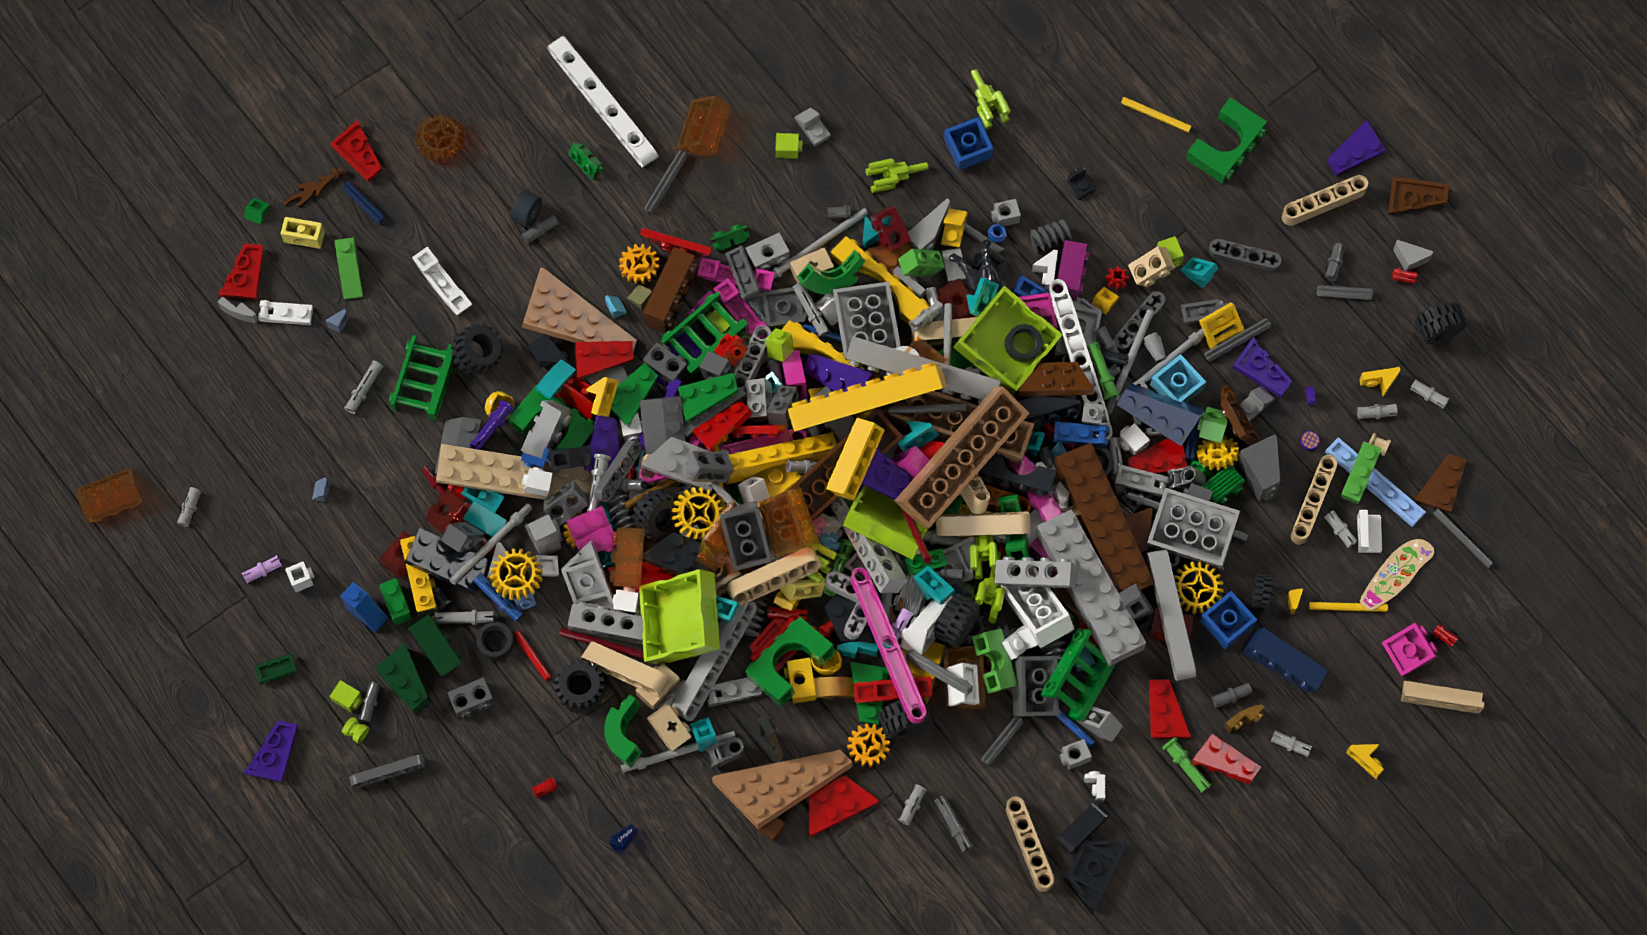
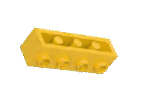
[826,418,885,501]

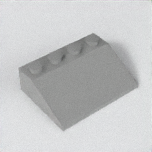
[833,282,901,360]
[1147,488,1240,569]

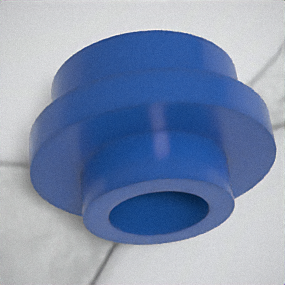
[987,224,1006,243]

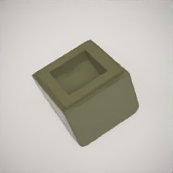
[627,285,652,310]

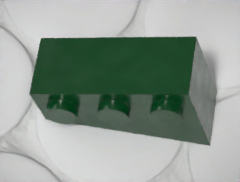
[407,615,462,677]
[375,643,430,716]

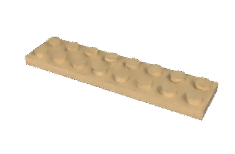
[436,444,593,507]

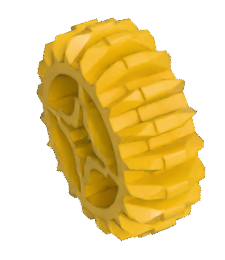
[672,487,724,540]
[490,548,543,601]
[1174,561,1223,614]

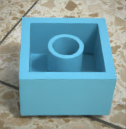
[1150,354,1206,403]

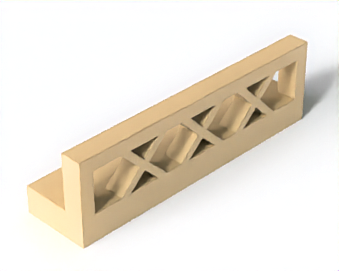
[1401,681,1484,714]

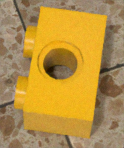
[784,658,816,704]

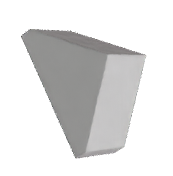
[1393,240,1433,271]

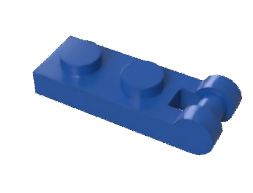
[1053,421,1109,447]

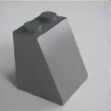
[1237,435,1280,502]

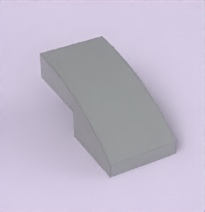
[942,248,966,284]
[218,296,258,323]

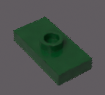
[254,653,298,685]

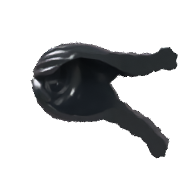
[949,239,1001,295]

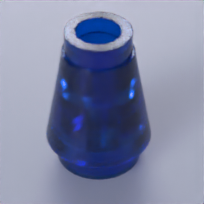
[609,824,638,853]

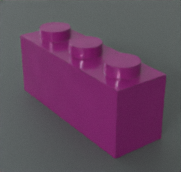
[1055,240,1089,301]

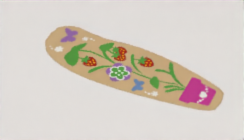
[1360,539,1434,611]

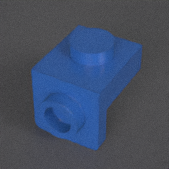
[521,447,550,468]

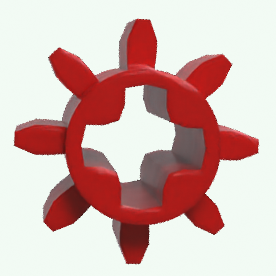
[1105,266,1129,291]

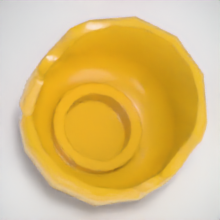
[484,391,514,420]
[811,649,842,676]

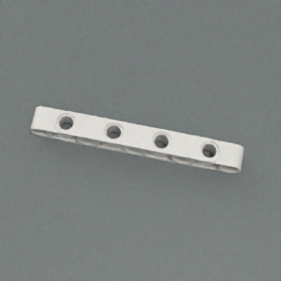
[547,36,658,168]
[1049,279,1112,440]

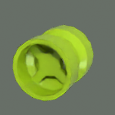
[342,717,369,744]

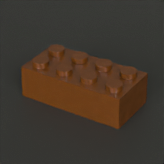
[643,248,698,334]

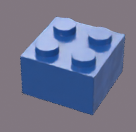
[944,117,993,171]
[1200,591,1257,650]

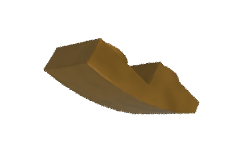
[814,677,855,699]
[1224,704,1264,733]

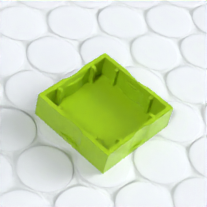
[954,286,1063,395]
[843,485,929,560]
[639,569,720,665]

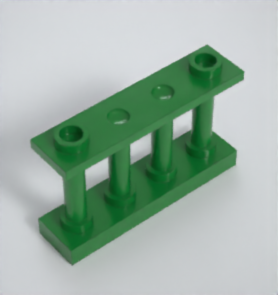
[661,291,749,378]
[389,335,455,421]
[1041,629,1116,722]

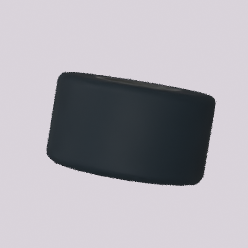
[510,190,542,227]

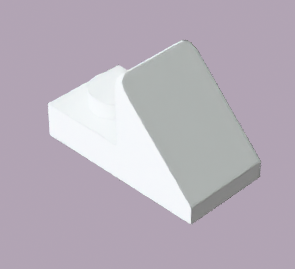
[1032,250,1058,292]
[1002,625,1038,660]

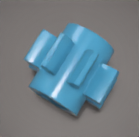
[818,532,841,557]

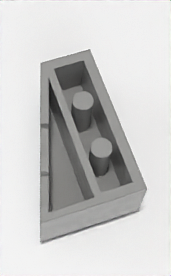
[521,400,572,458]
[525,514,563,556]

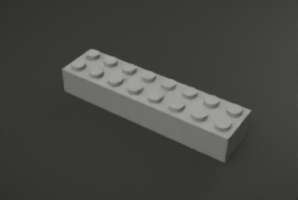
[846,336,1001,404]
[1035,509,1146,667]

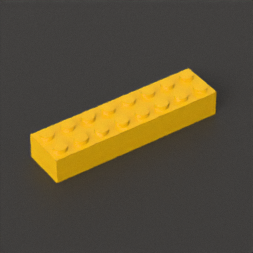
[788,361,947,431]

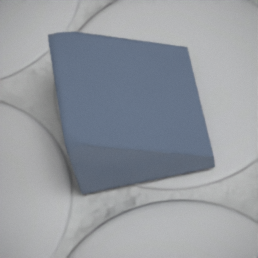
[326,309,349,333]
[312,478,330,502]

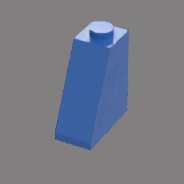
[340,582,388,633]

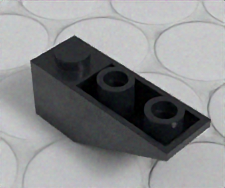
[1019,396,1083,428]

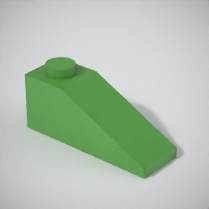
[335,238,363,300]

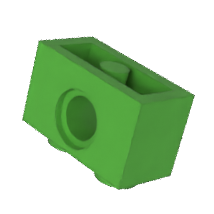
[898,249,945,278]
[1197,407,1228,443]

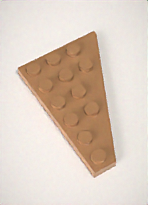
[522,267,637,352]
[712,750,853,829]

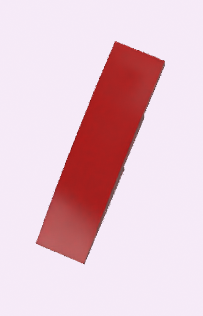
[854,677,932,703]

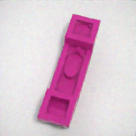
[697,258,775,291]
[713,278,772,339]

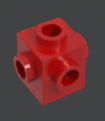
[714,333,748,367]

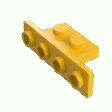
[400,536,436,612]

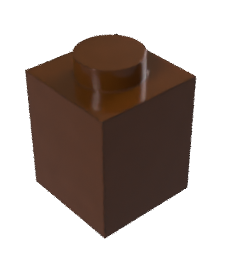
[754,817,785,843]

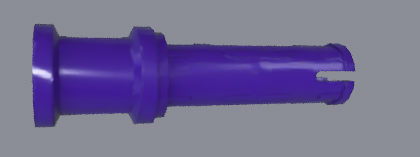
[469,401,514,450]

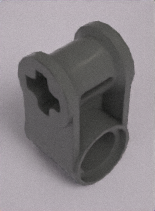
[1168,466,1205,492]
[705,738,745,768]

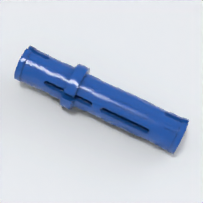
[472,572,523,621]

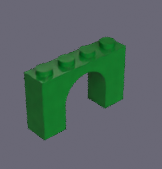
[1186,97,1267,184]
[508,385,594,449]
[745,617,836,707]

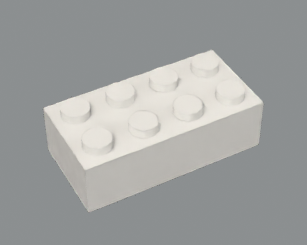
[1001,568,1074,648]

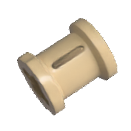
[1369,433,1391,456]

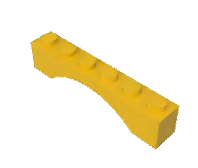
[831,236,929,326]
[782,320,882,381]
[726,432,837,485]

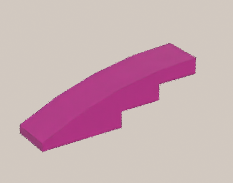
[1007,456,1063,522]

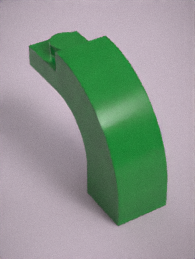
[797,249,865,294]
[998,494,1029,561]
[604,695,642,768]

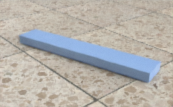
[1325,437,1426,527]

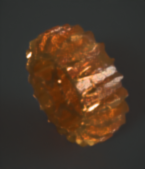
[415,113,465,163]

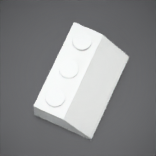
[900,596,953,655]

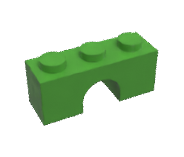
[1340,442,1381,504]
[972,629,1018,694]

